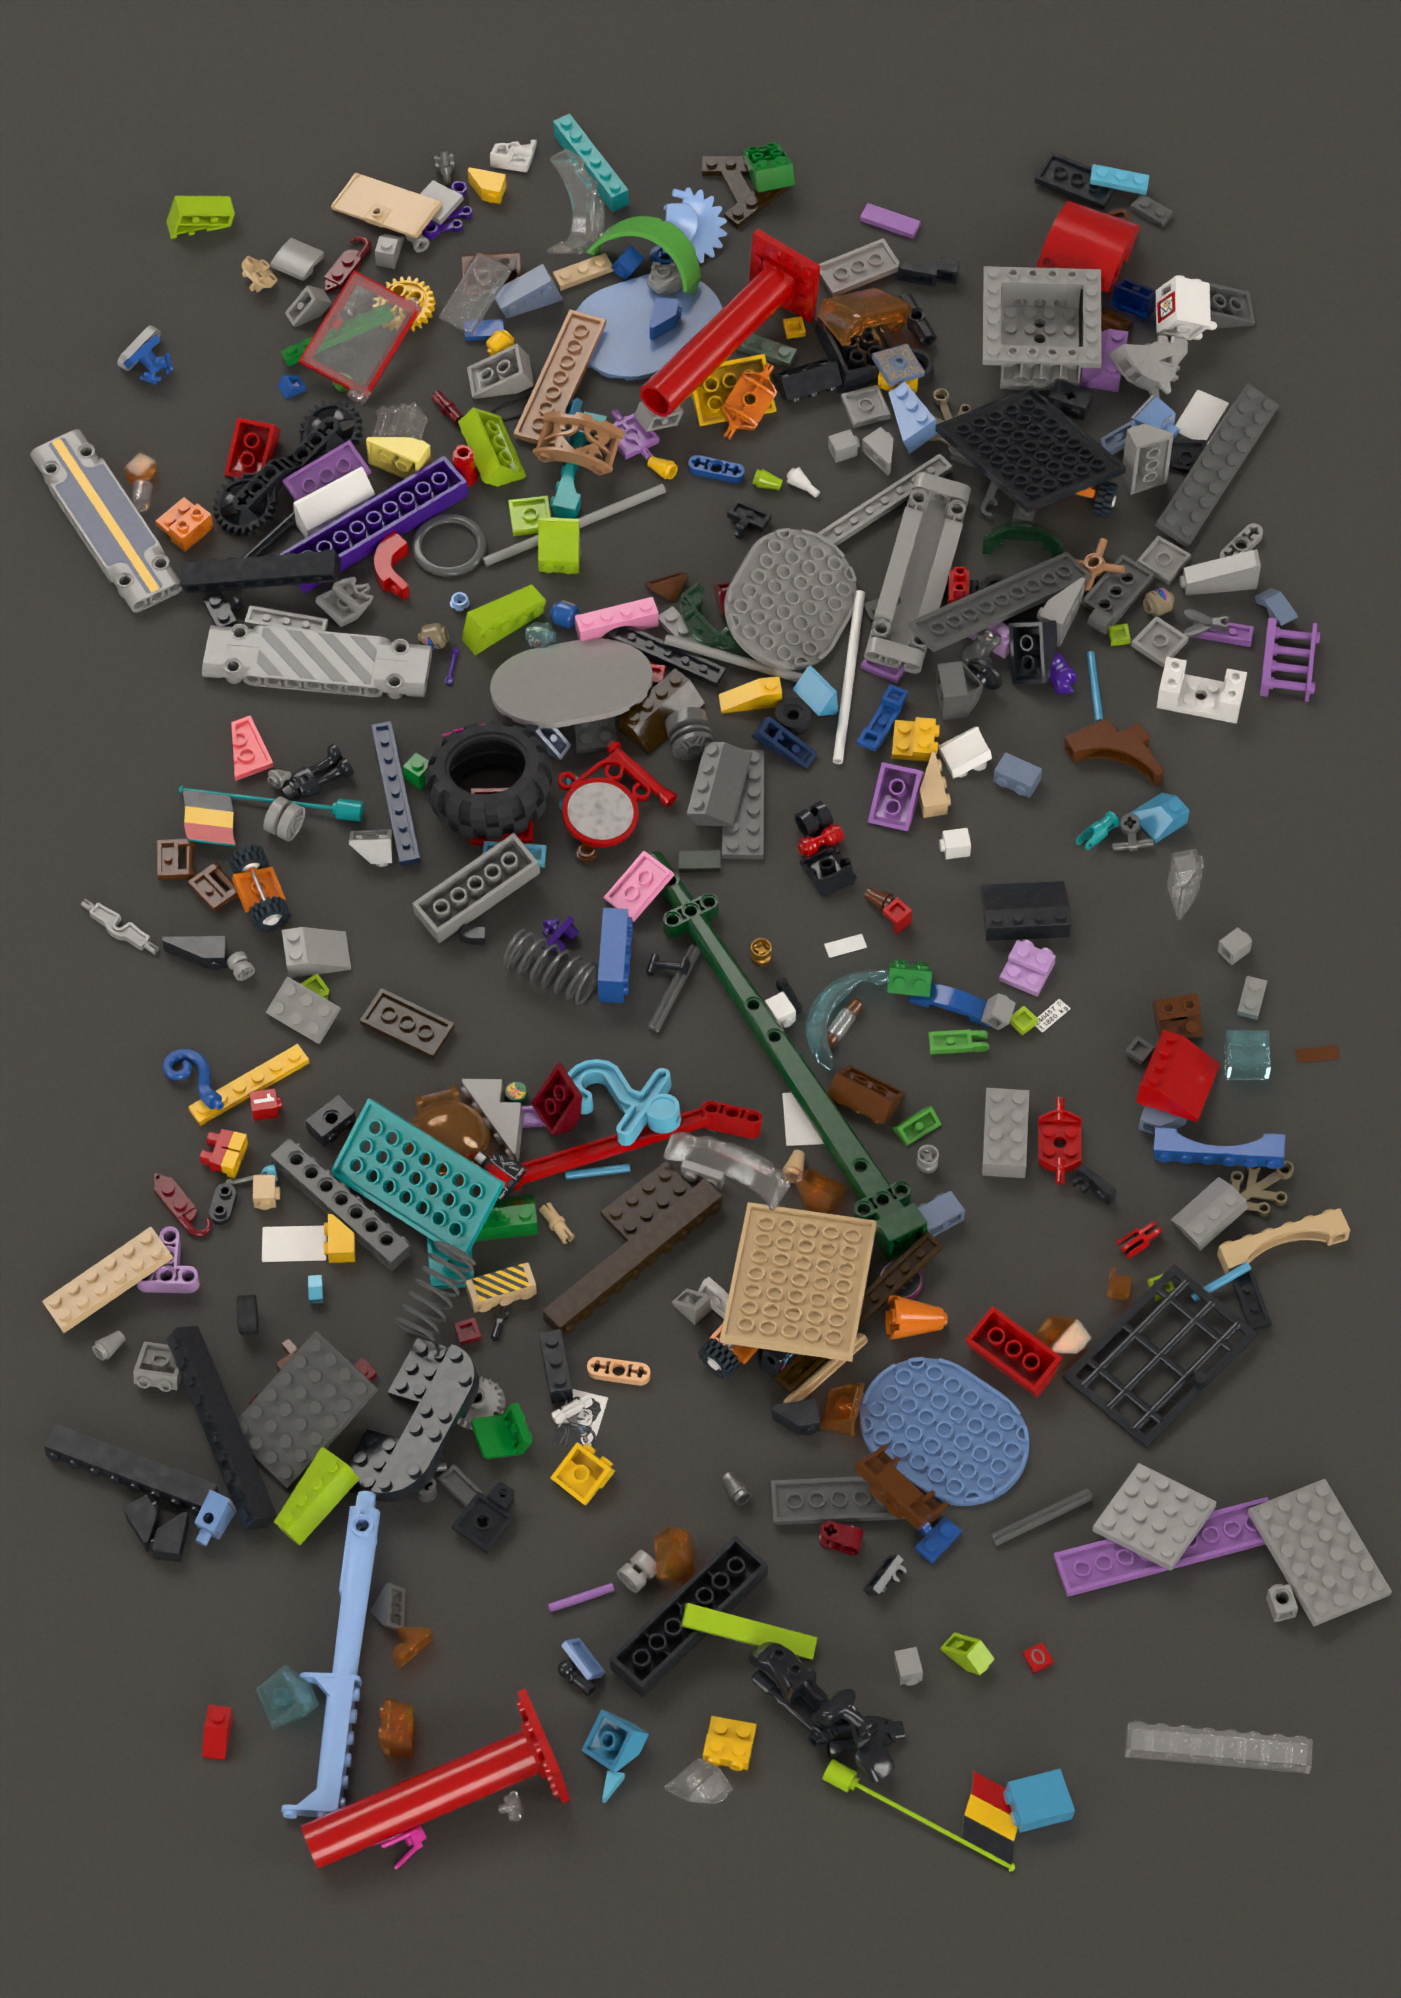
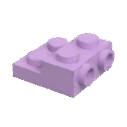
[999,940,1056,997]

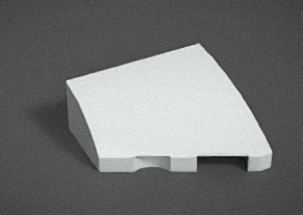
[490,140,537,172]

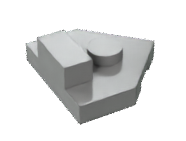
[647,262,683,296]

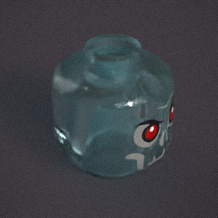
[525,622,557,648]

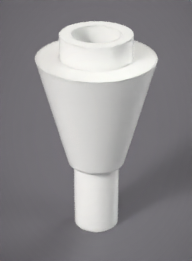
[786,467,820,498]

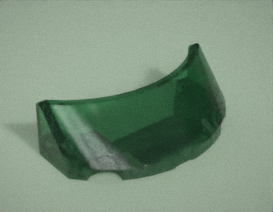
[982,521,1064,558]
[680,582,741,649]

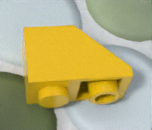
[324,1214,355,1263]

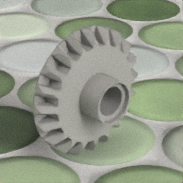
[457,1376,506,1430]

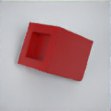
[882,897,912,935]

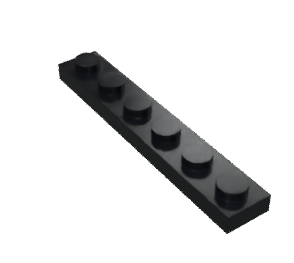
[609,626,726,687]

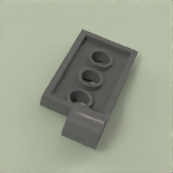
[1082,554,1155,635]

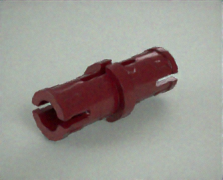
[431,390,464,425]

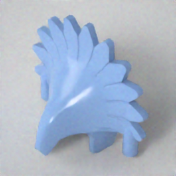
[663,187,727,263]

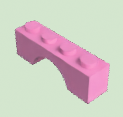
[575,597,659,641]

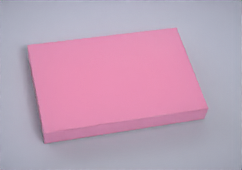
[603,851,675,922]

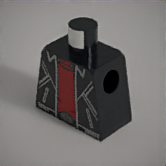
[474,1151,529,1202]

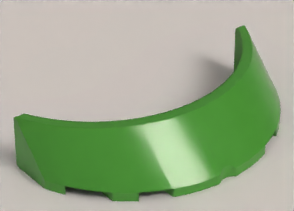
[587,216,702,295]

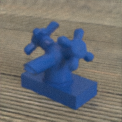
[123,335,173,385]

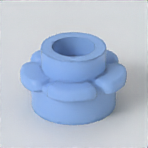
[450,592,470,611]

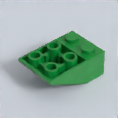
[742,142,795,193]

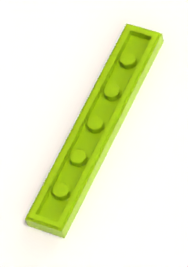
[681,1603,818,1661]

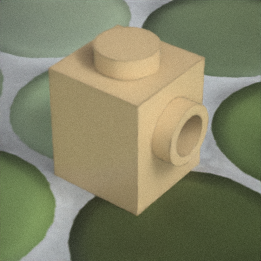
[253,1175,280,1210]

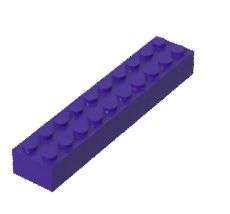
[280,456,468,594]

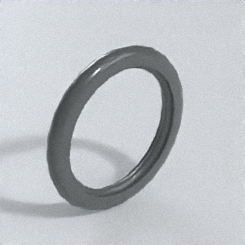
[411,514,487,577]

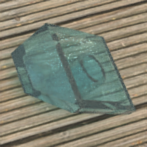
[256,1665,319,1729]

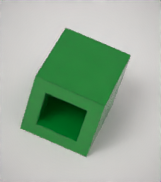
[403,753,429,790]

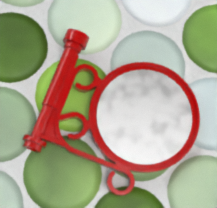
[557,740,677,847]

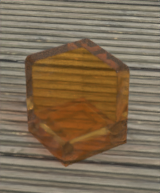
[1107,1267,1132,1300]

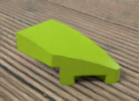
[301,973,329,999]

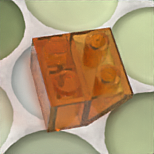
[379,1698,415,1758]

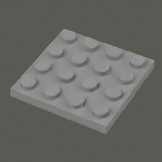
[1093,1463,1217,1571]

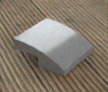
[270,238,324,281]

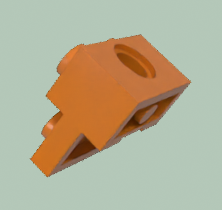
[155,497,213,552]

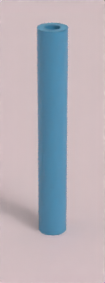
[565,1164,630,1180]
[1191,1262,1251,1302]

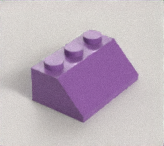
[1080,329,1128,392]

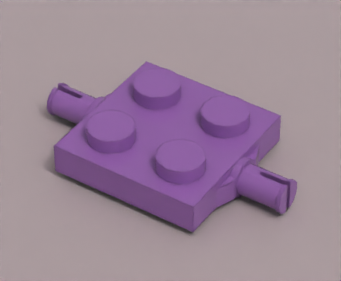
[611,409,659,461]

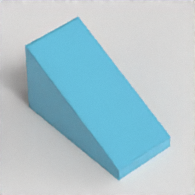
[602,1770,625,1803]

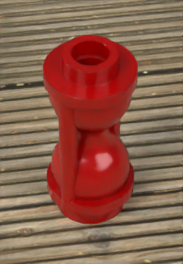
[797,824,844,857]

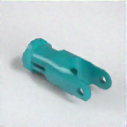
[1076,811,1120,850]

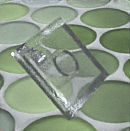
[664,1758,733,1804]

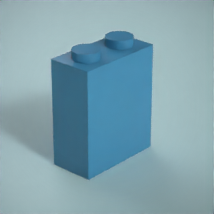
[1003,1769,1075,1833]

